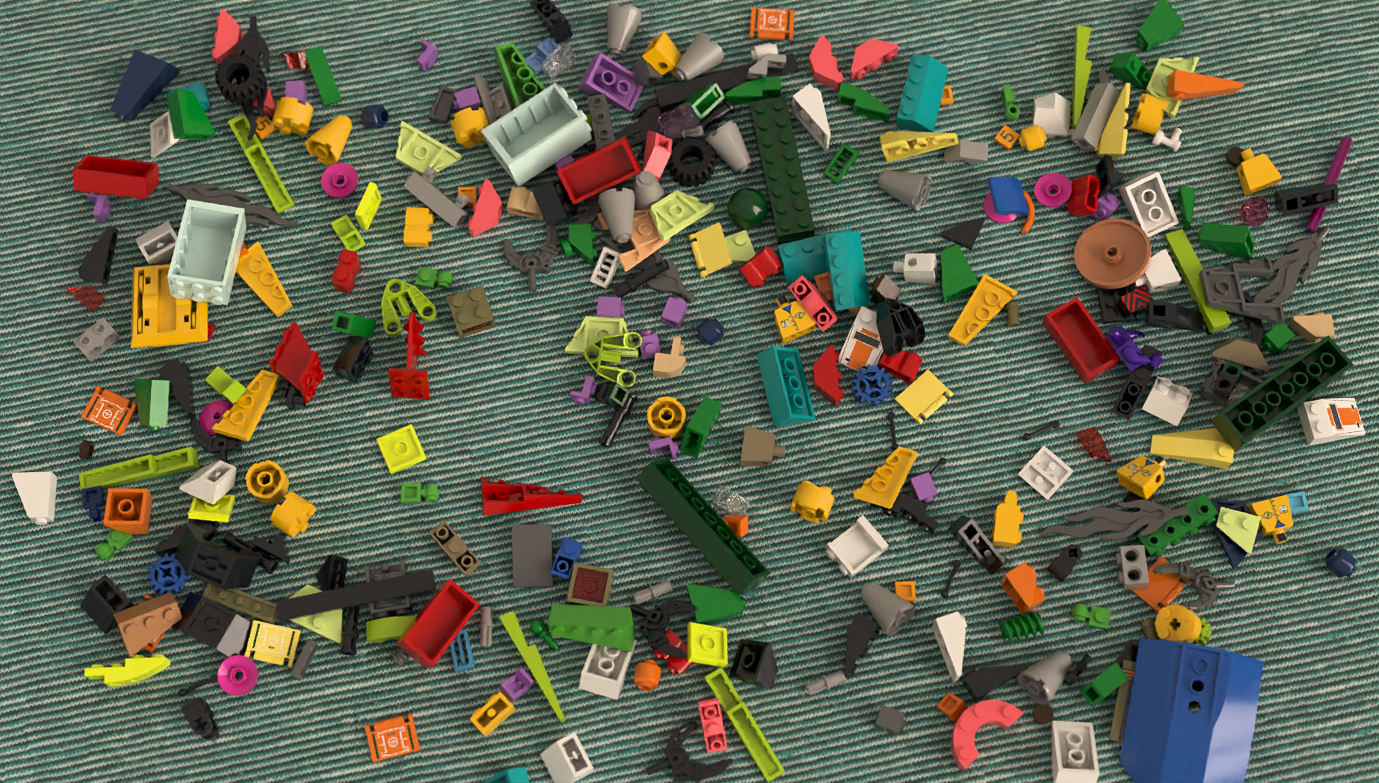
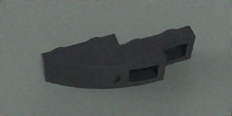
[1112,344,1163,420]
[870,492,939,534]

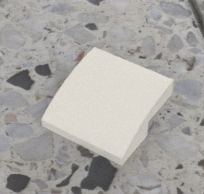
[1018,446,1074,500]

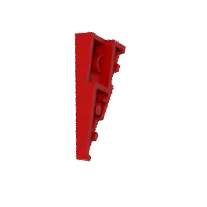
[481,477,582,516]

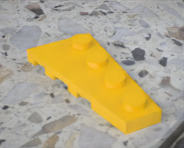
[236,241,292,318]
[948,274,1018,347]
[212,370,281,442]
[854,446,917,509]

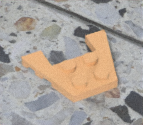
[597,210,670,272]

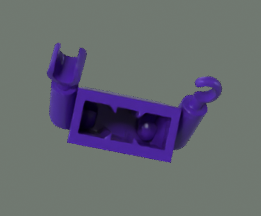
[1106,326,1163,372]

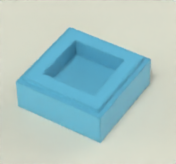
[1285,491,1309,514]

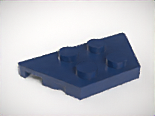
[1210,499,1262,569]

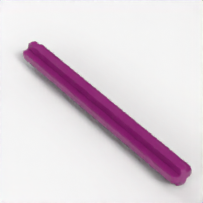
[1306,136,1353,233]

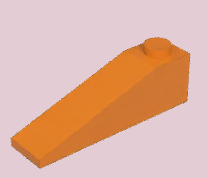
[1166,70,1244,101]

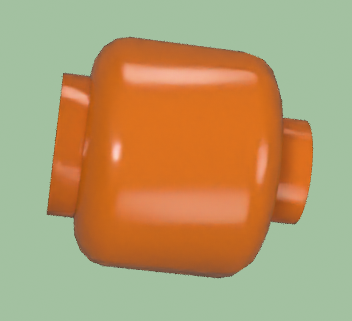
[634,659,661,691]

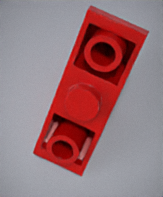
[812,345,843,406]

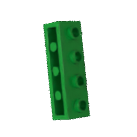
[1136,493,1218,557]

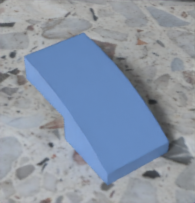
[525,37,562,76]

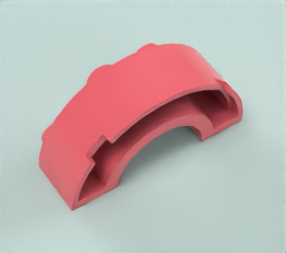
[951,700,1023,772]

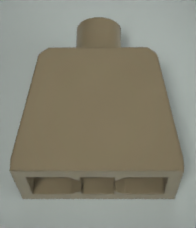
[740,426,786,467]

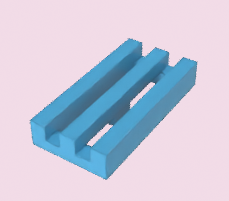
[450,629,475,673]

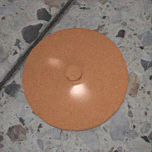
[1074,219,1151,289]

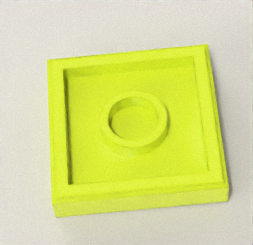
[355,182,382,231]
[376,424,427,475]
[188,494,235,522]
[687,622,728,667]

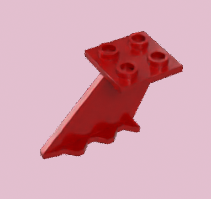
[388,312,430,400]
[269,322,324,404]

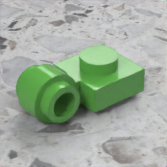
[1000,84,1020,121]
[415,267,453,289]
[401,483,439,504]
[95,529,134,561]
[1072,604,1111,630]

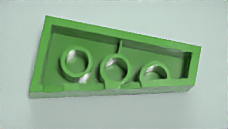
[495,42,545,109]
[548,604,636,652]

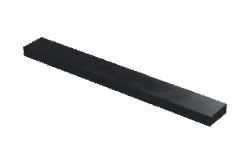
[654,53,799,108]
[276,570,436,621]

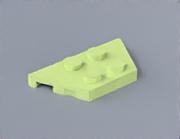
[1145,57,1199,119]
[396,121,462,176]
[649,190,714,242]
[565,316,639,358]
[289,584,344,645]

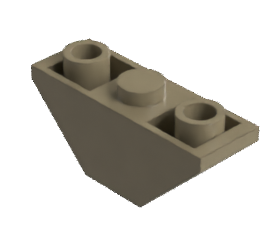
[1210,336,1270,373]
[429,520,482,577]

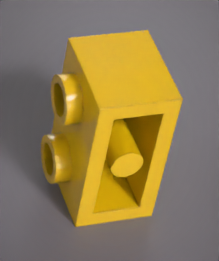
[470,692,516,738]

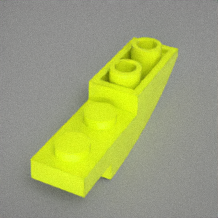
[84,654,170,687]

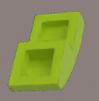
[331,214,366,251]

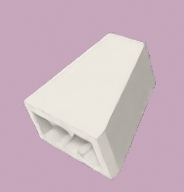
[12,472,57,525]

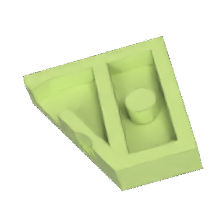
[725,230,756,263]
[1216,507,1261,554]

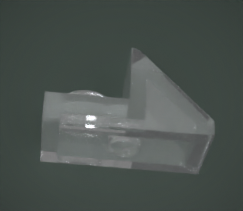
[540,42,577,79]
[712,485,750,515]

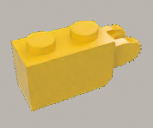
[991,490,1023,548]

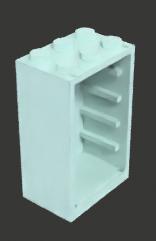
[481,83,592,187]
[167,199,246,305]

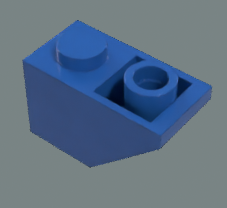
[550,537,584,580]

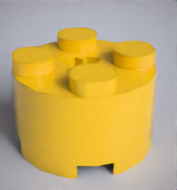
[1131,93,1168,136]
[272,97,313,136]
[450,108,489,148]
[647,397,686,439]
[246,460,289,504]
[790,480,834,523]
[270,491,316,538]
[1155,604,1201,643]

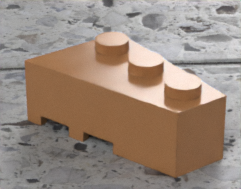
[113,592,182,657]

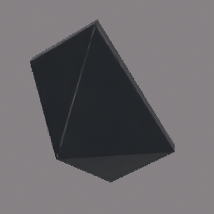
[316,554,348,592]

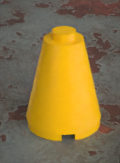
[305,115,352,166]

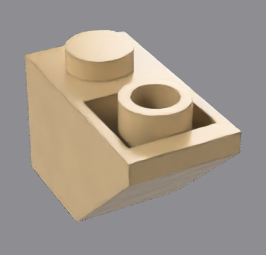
[1288,313,1335,343]

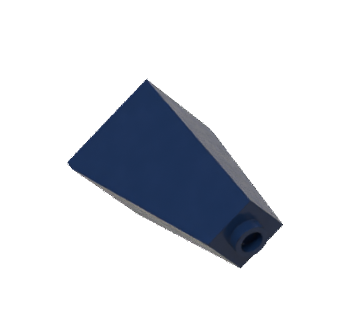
[110,50,180,120]

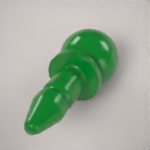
[530,619,559,651]

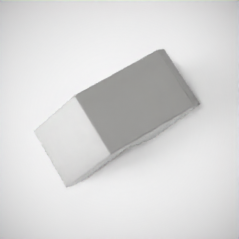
[746,53,786,80]
[944,140,988,165]

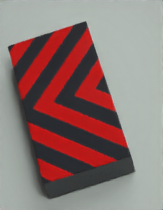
[1117,285,1154,316]

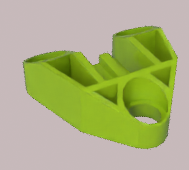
[381,279,437,338]
[584,332,642,387]

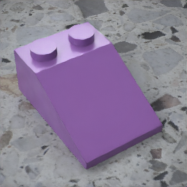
[578,53,643,112]

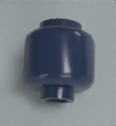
[361,105,389,129]
[696,317,724,345]
[1325,548,1356,578]

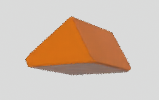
[724,515,748,538]
[937,692,967,722]

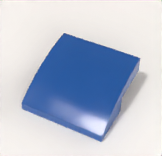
[987,177,1029,216]

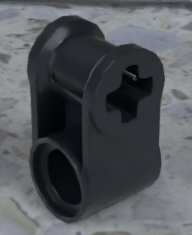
[1046,544,1082,583]

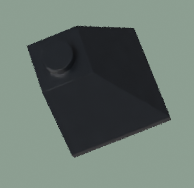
[729,639,778,689]

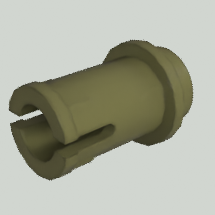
[1005,302,1020,327]
[1140,619,1159,640]

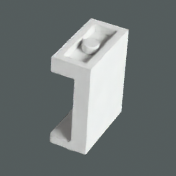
[826,515,888,578]

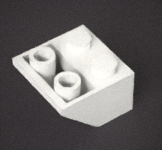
[135,221,178,266]
[1142,376,1193,426]
[179,460,237,504]
[540,732,594,783]

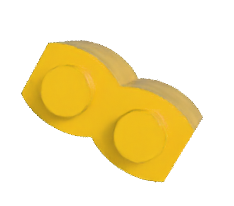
[404,207,434,248]

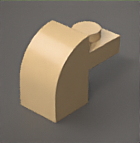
[653,337,686,378]

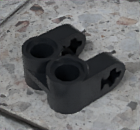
[181,696,220,741]

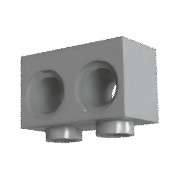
[73,317,121,362]
[1115,545,1149,590]

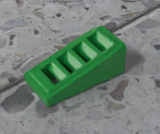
[823,143,859,184]
[1177,186,1196,229]

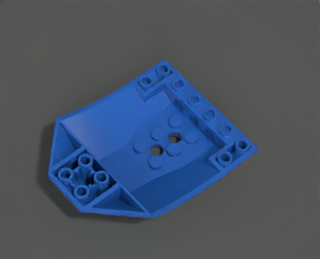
[1119,638,1264,783]

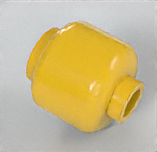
[1018,125,1047,152]

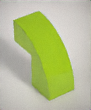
[204,366,247,404]
[366,616,416,643]

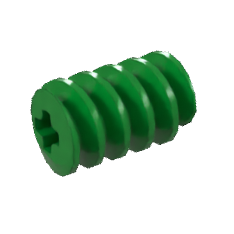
[999,611,1044,643]

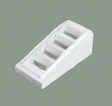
[590,247,622,289]

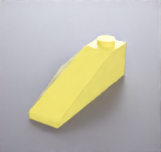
[1094,83,1130,159]
[880,131,959,163]
[1149,428,1234,469]

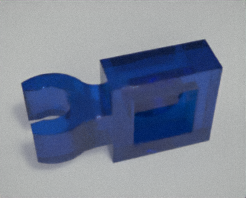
[81,485,105,523]

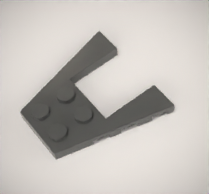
[1199,256,1286,324]

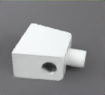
[1132,249,1181,293]
[893,253,938,285]

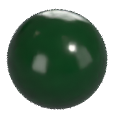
[727,188,768,229]

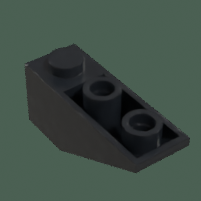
[530,0,573,44]
[1145,301,1203,331]
[155,519,219,557]
[844,612,879,678]

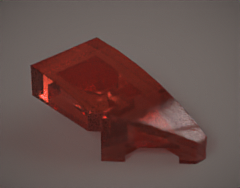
[280,50,310,71]
[66,286,106,313]
[1077,426,1111,462]

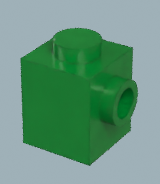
[1262,323,1295,355]

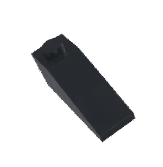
[1274,184,1339,215]
[79,226,119,285]
[157,358,196,418]
[948,515,1005,575]
[962,664,1028,702]

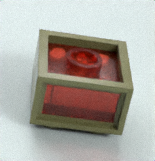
[446,285,496,338]
[567,563,615,606]

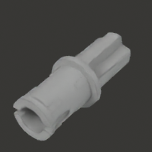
[667,125,704,141]
[633,579,673,604]
[479,607,494,647]
[806,669,846,695]

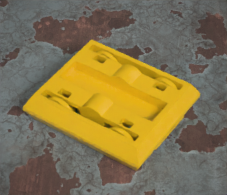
[131,264,208,348]

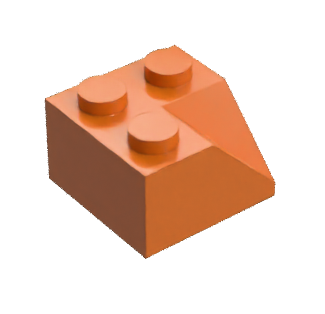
[103,488,153,534]
[1000,562,1045,615]

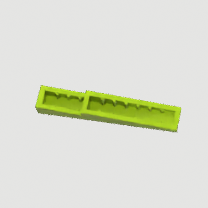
[1071,25,1092,129]
[228,113,295,214]
[1164,229,1231,333]
[79,447,199,493]
[499,611,566,723]
[704,667,785,782]

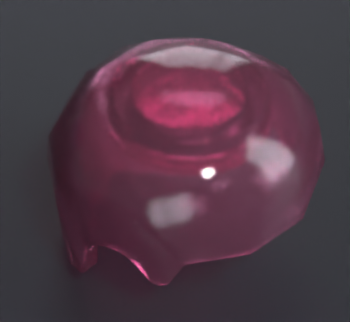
[1240,196,1270,227]

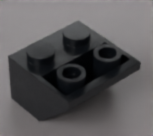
[532,181,578,225]
[332,336,374,383]
[80,575,135,634]

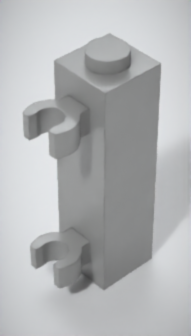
[1067,82,1120,150]
[403,166,471,229]

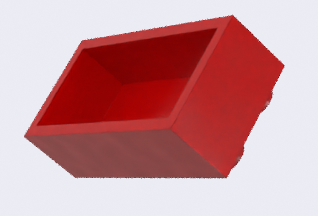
[557,136,642,205]
[72,155,159,200]
[1042,297,1121,384]
[395,579,480,669]

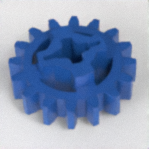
[851,365,893,407]
[147,553,191,595]

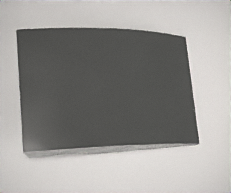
[512,524,553,588]

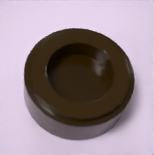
[1226,147,1244,166]
[79,440,94,460]
[1032,704,1054,725]

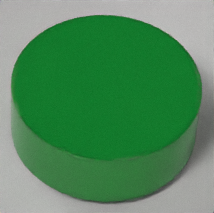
[559,238,573,258]

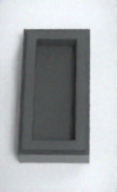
[429,86,458,125]
[290,638,319,681]

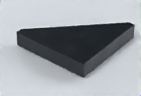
[939,217,985,250]
[1064,653,1092,686]

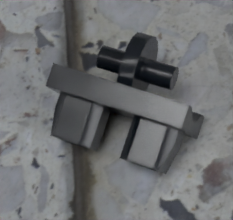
[278,381,306,410]

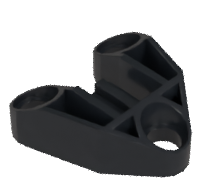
[876,298,925,357]

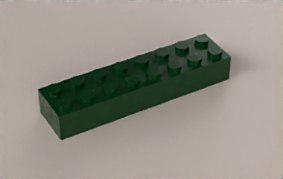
[749,96,815,245]
[1210,335,1354,452]
[636,458,770,595]

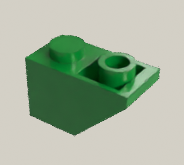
[1109,52,1152,90]
[569,223,597,265]
[331,311,376,338]
[1080,663,1129,707]

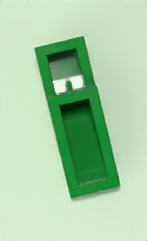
[304,46,342,107]
[726,76,781,104]
[667,82,726,129]
[837,82,891,122]

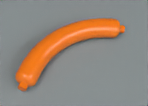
[1021,191,1035,234]

